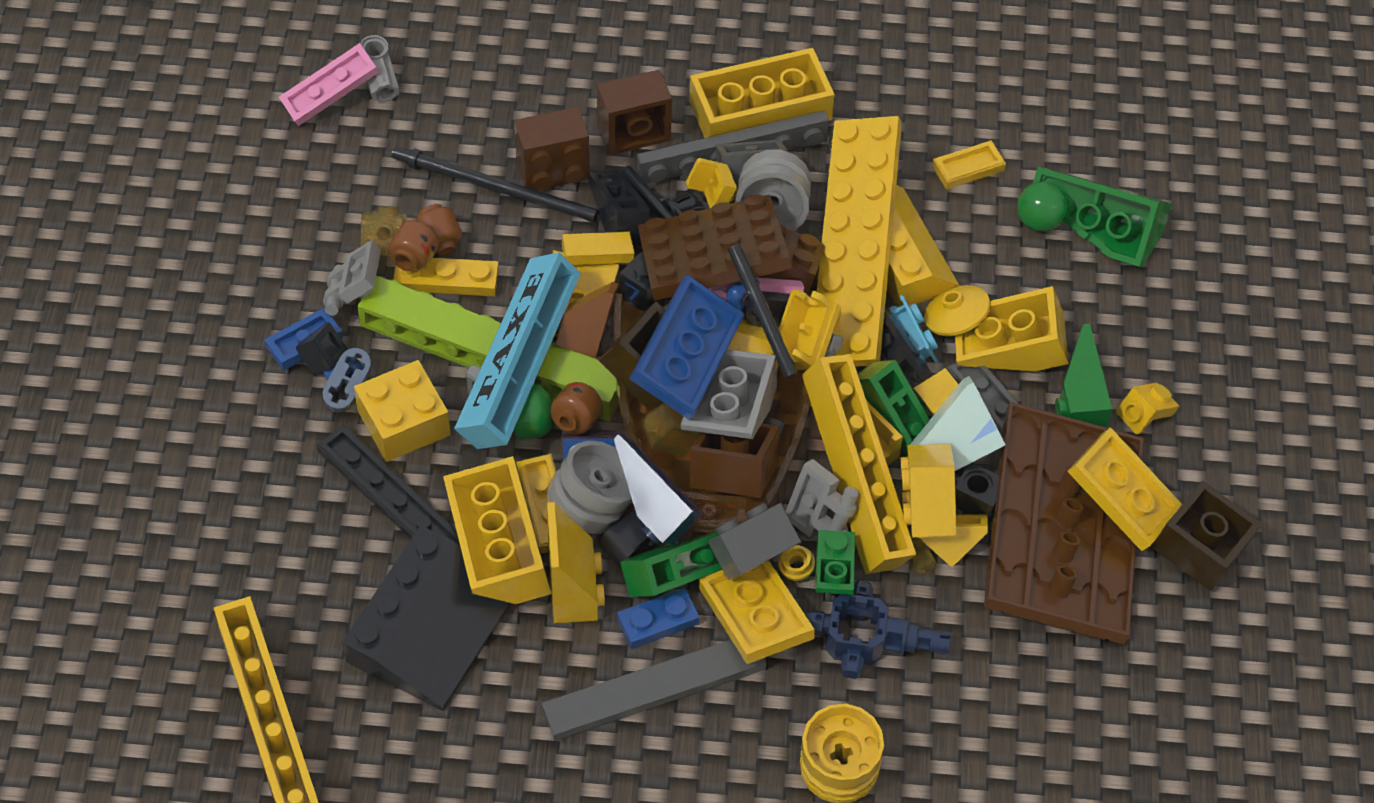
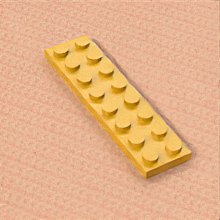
[817,116,902,366]

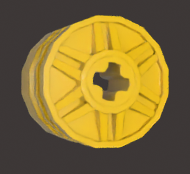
[800,704,884,803]

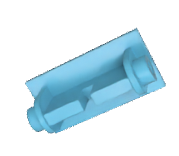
[889,295,939,363]

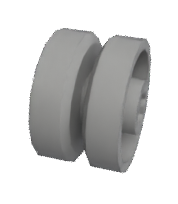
[736,150,811,231]
[547,440,632,534]

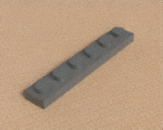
[637,111,829,184]

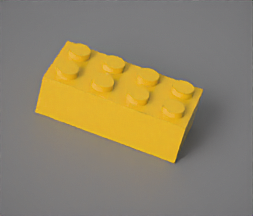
[689,48,835,138]

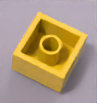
[354,360,451,462]
[901,443,956,538]

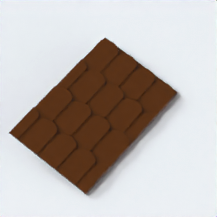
[984,402,1144,645]

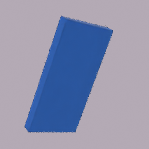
[629,274,745,419]

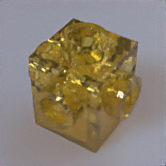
[360,206,407,256]

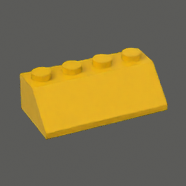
[887,185,960,307]
[443,456,552,604]

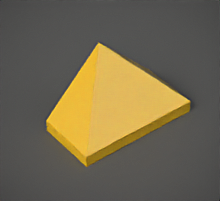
[918,514,988,567]

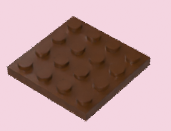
[638,194,792,301]

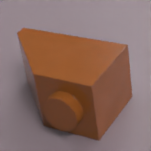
[556,282,619,358]

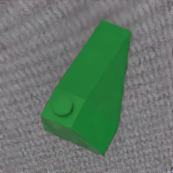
[1033,166,1172,267]

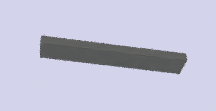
[541,640,766,741]

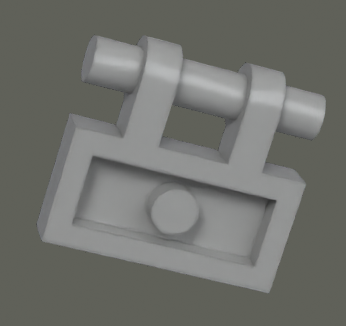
[323,239,381,315]
[785,459,859,538]

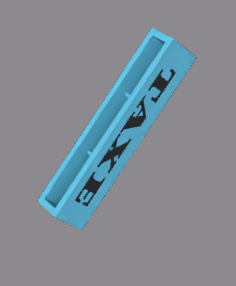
[454,252,581,449]

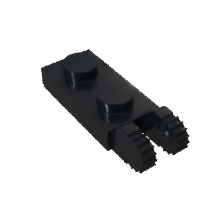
[880,307,932,391]

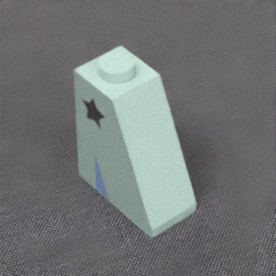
[910,376,1006,471]

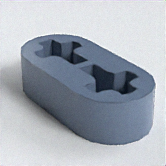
[323,348,372,413]

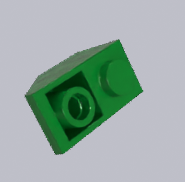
[814,530,855,595]

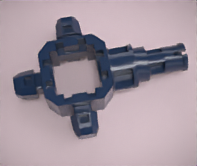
[806,580,951,679]

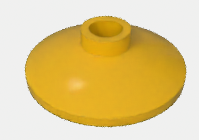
[924,285,991,336]

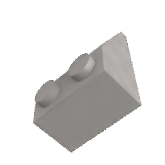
[681,349,778,439]

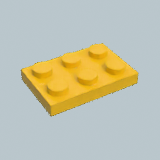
[1067,427,1183,551]
[699,560,814,664]

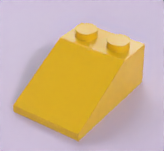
[955,286,1069,372]
[547,502,605,624]

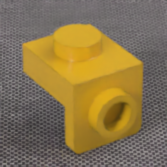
[686,158,737,208]
[1116,382,1180,434]

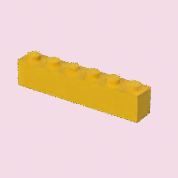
[802,354,916,575]

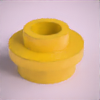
[779,545,815,581]

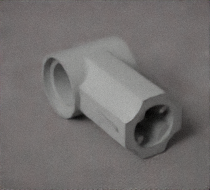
[360,35,399,103]

